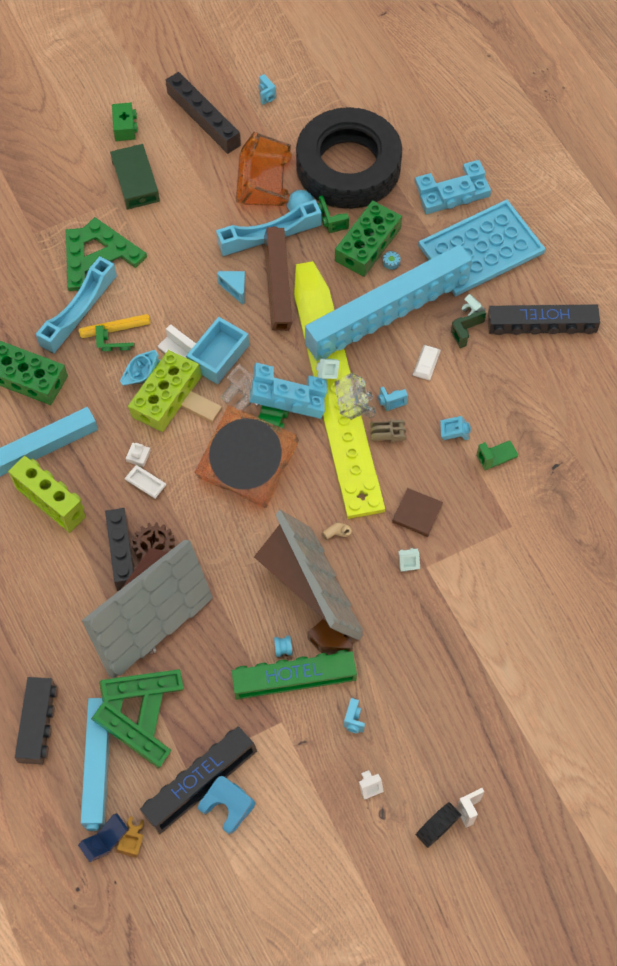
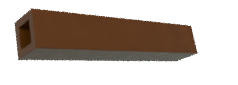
[264,226,293,331]

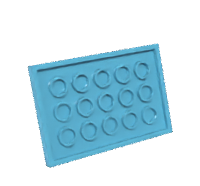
[418,200,546,297]

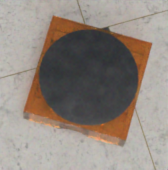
[194,405,299,508]

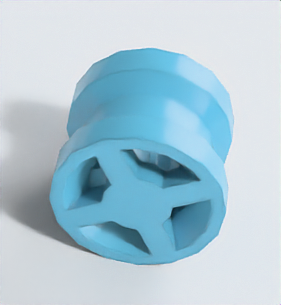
[274,635,292,657]

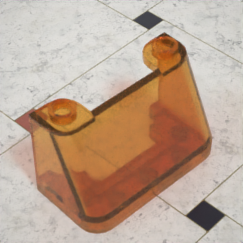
[236,132,292,206]

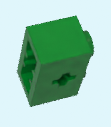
[112,102,138,141]

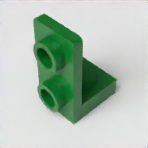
[317,196,349,233]
[95,325,135,351]
[476,441,518,470]

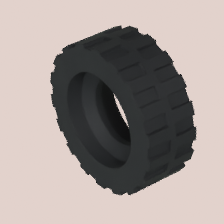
[415,802,462,848]

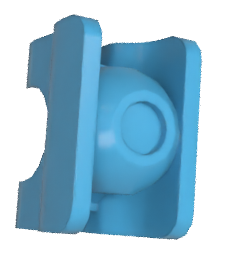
[198,776,255,835]

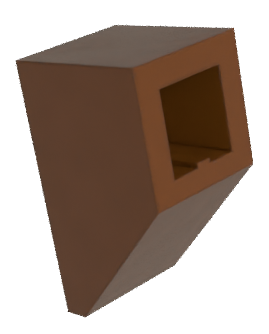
[308,619,353,654]

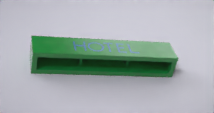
[231,650,357,700]

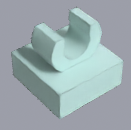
[462,294,486,316]
[316,359,340,379]
[398,548,420,571]

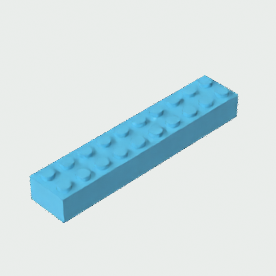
[305,244,472,361]

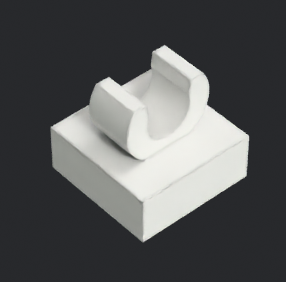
[126,443,151,467]
[359,770,384,800]

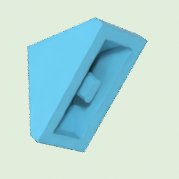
[217,271,246,304]

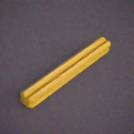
[79,314,150,338]

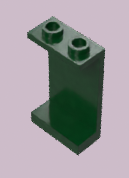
[110,144,160,210]

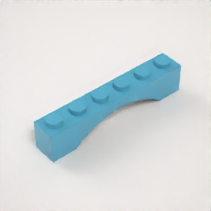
[216,200,322,256]
[36,256,117,354]

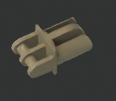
[370,418,407,443]

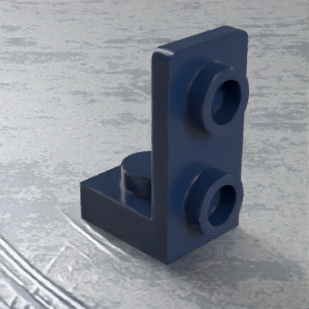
[78,813,128,862]

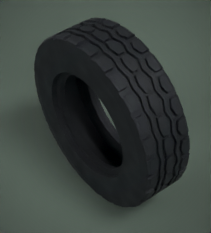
[296,107,402,209]

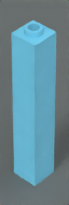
[0,407,98,477]
[81,698,110,831]

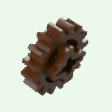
[132,522,175,559]

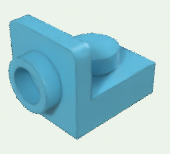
[258,74,276,105]
[378,387,408,411]
[440,416,471,440]
[344,698,365,733]

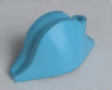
[120,350,160,386]

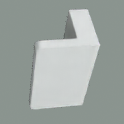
[158,325,196,358]
[456,788,484,828]

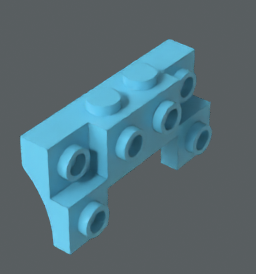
[414,160,491,214]
[250,363,327,419]

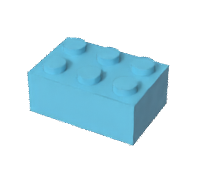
[186,317,249,385]

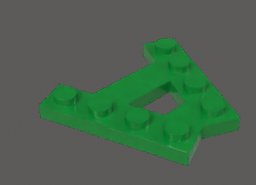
[65,217,147,291]
[91,669,184,768]

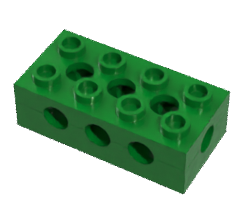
[335,200,402,277]
[0,341,68,405]

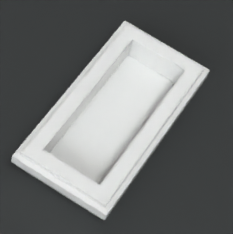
[412,345,441,381]
[125,465,167,499]

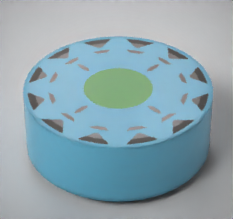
[383,251,401,270]

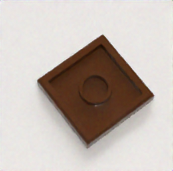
[392,488,443,537]

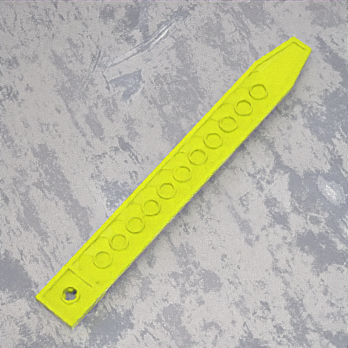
[294,261,385,519]

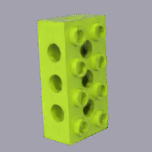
[128,350,202,432]
[8,455,86,533]

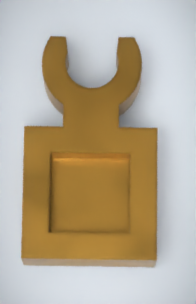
[116,816,144,858]

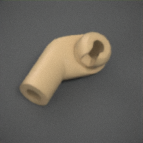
[322,523,352,540]

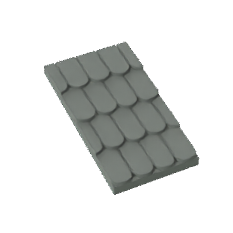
[254,510,363,640]
[82,540,213,678]

